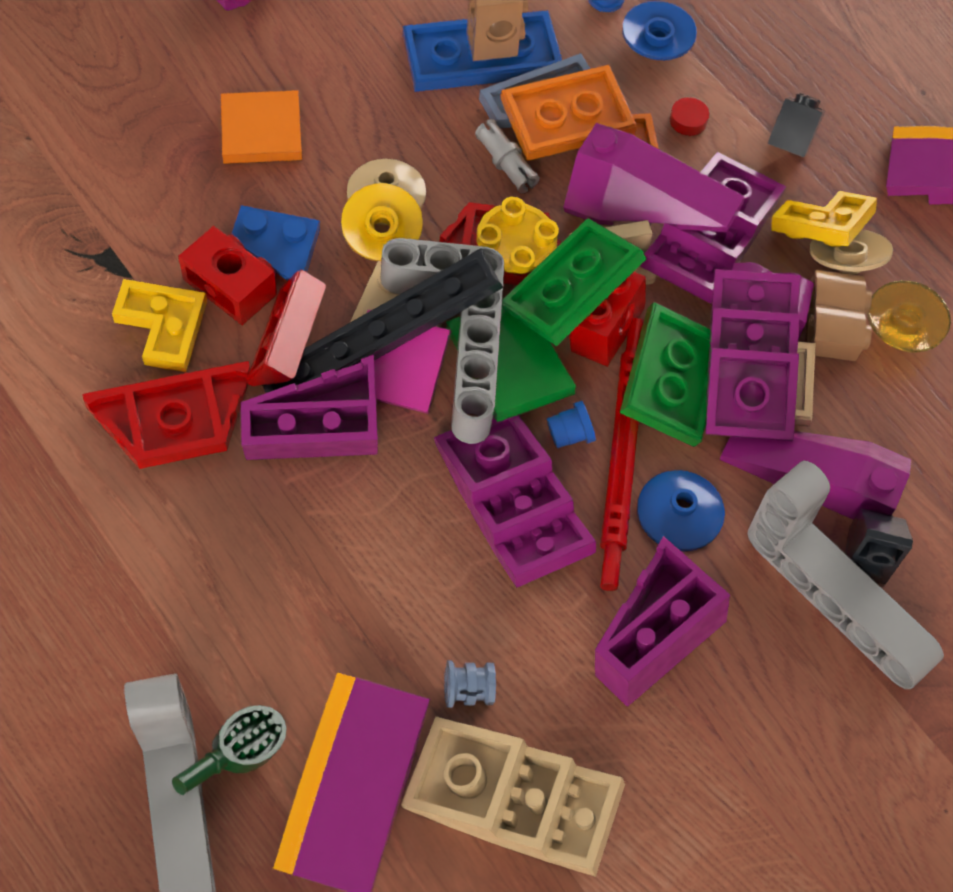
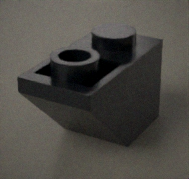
[767,93,826,157]
[845,508,913,584]

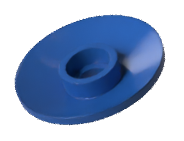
[622,1,697,60]
[637,470,725,552]

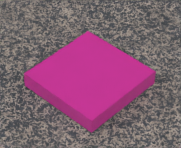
[367,310,451,414]

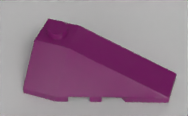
[563,123,745,232]
[719,431,911,520]

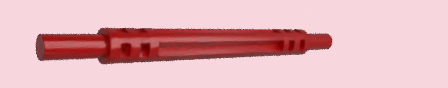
[600,318,644,591]

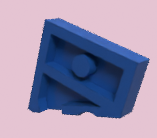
[231,205,320,281]

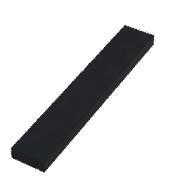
[262,248,503,393]

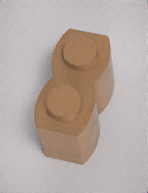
[805,270,872,361]

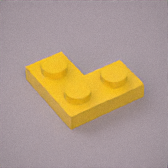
[771,191,877,247]
[112,279,207,372]

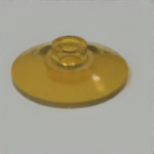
[868,280,951,352]

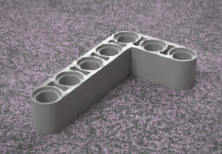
[380,238,504,444]
[747,461,944,690]
[124,673,216,892]

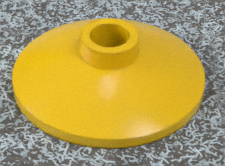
[341,183,423,261]

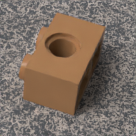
[467,0,528,61]

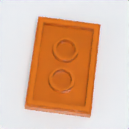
[500,65,637,161]

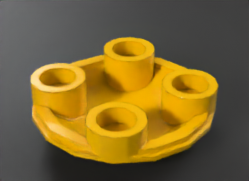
[476,197,559,274]

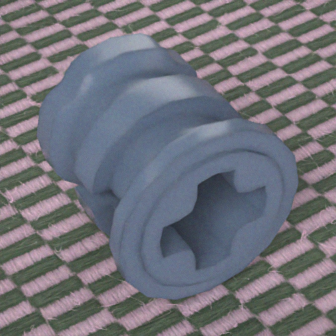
[444,660,496,708]

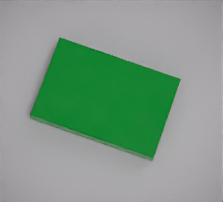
[502,218,646,346]
[620,302,710,447]
[446,306,576,422]

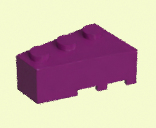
[241,355,378,460]
[595,536,730,707]

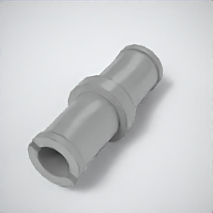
[475,119,540,193]

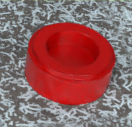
[669,97,710,136]

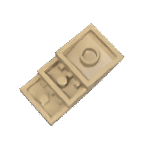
[401,716,625,877]

